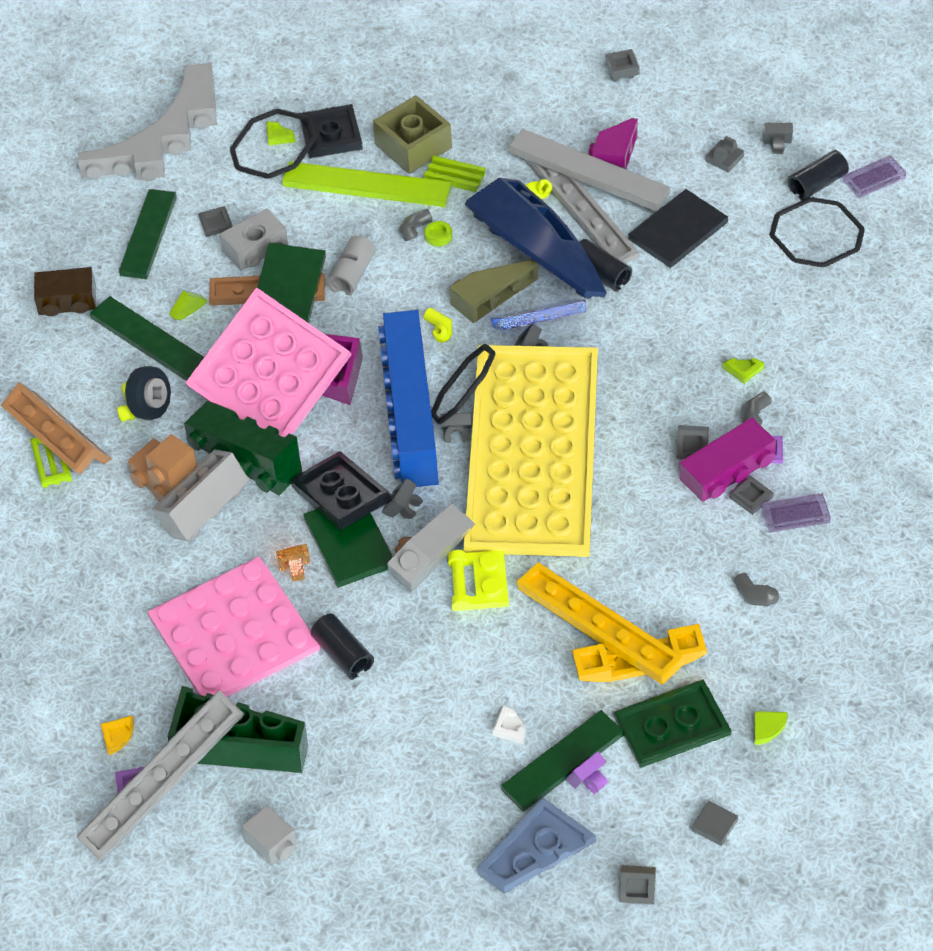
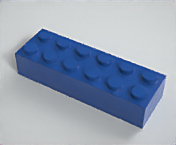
[378,310,439,487]

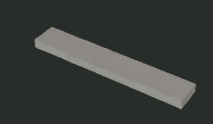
[509,129,670,212]
[527,160,639,264]
[76,690,244,861]

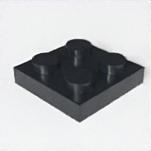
[299,104,363,159]

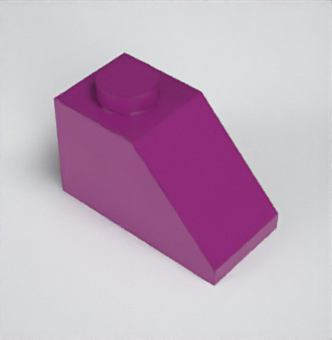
[588,118,638,169]

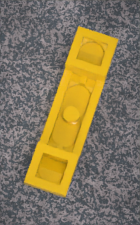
[572,624,707,682]

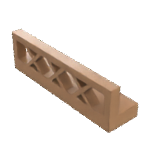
[1,382,112,475]

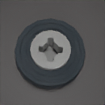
[125,366,171,420]

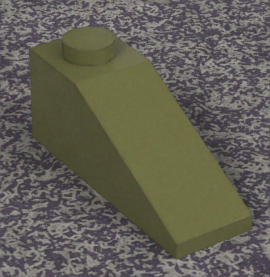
[449,259,538,324]

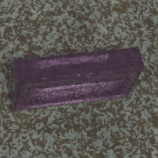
[843,155,907,199]
[762,493,831,533]

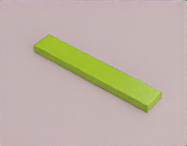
[282,161,452,207]

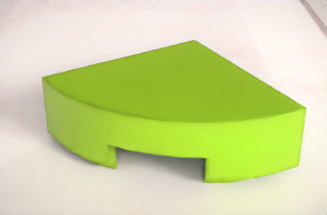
[266,121,296,145]
[169,290,207,320]
[722,358,765,384]
[754,711,788,745]

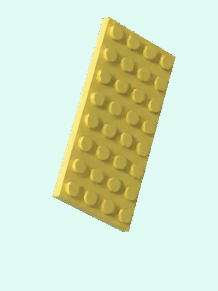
[464,345,598,557]

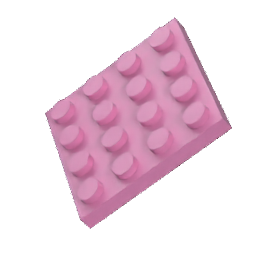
[185,288,352,437]
[147,556,320,697]

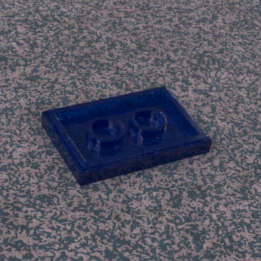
[490,298,588,330]

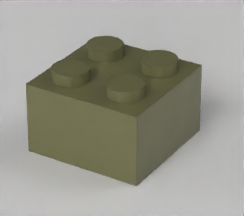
[373,95,452,174]

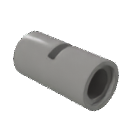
[327,236,376,296]

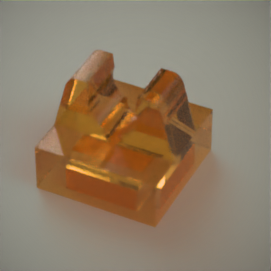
[276,544,310,582]

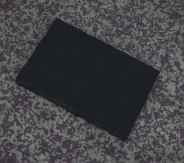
[628,189,728,268]
[290,451,392,530]

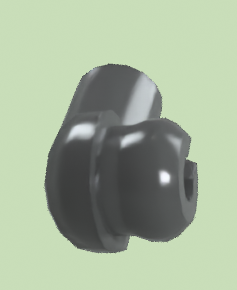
[399,209,432,241]
[741,391,772,425]
[733,573,779,606]

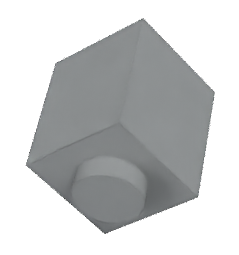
[242,805,297,866]

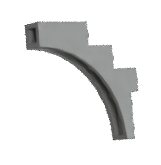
[78,63,217,181]

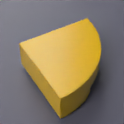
[101,715,134,755]

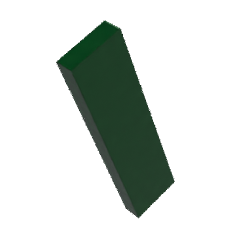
[118,189,177,279]
[501,710,623,812]

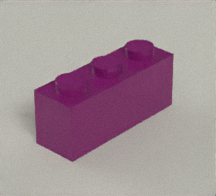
[679,417,776,502]

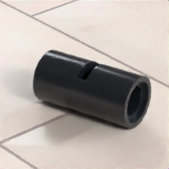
[788,150,849,200]
[579,239,632,292]
[310,613,374,680]

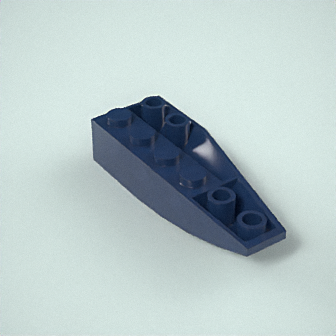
[465,178,607,299]

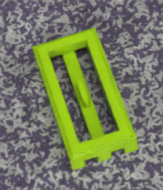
[424,156,486,192]
[30,437,73,488]

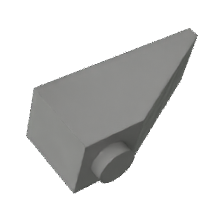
[387,503,475,592]

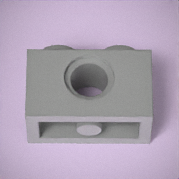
[219,208,288,271]

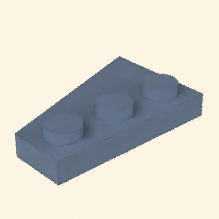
[477,798,596,894]

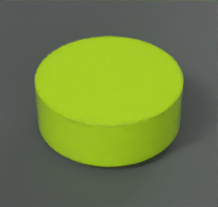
[424,221,453,247]

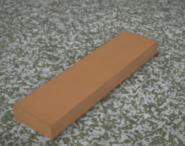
[209,273,325,306]

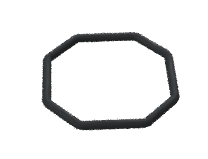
[230,108,317,179]
[769,197,865,267]
[431,344,496,425]

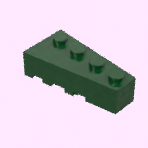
[184,401,302,496]
[168,685,308,773]

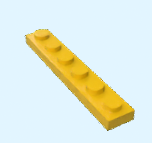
[517,562,684,685]

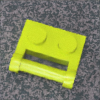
[447,550,509,611]

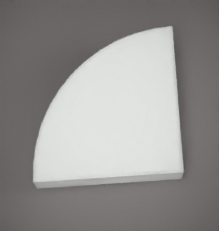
[492,705,525,744]

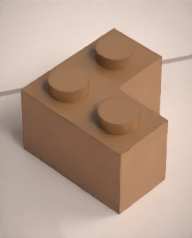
[128,434,197,502]

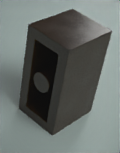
[34,267,96,316]

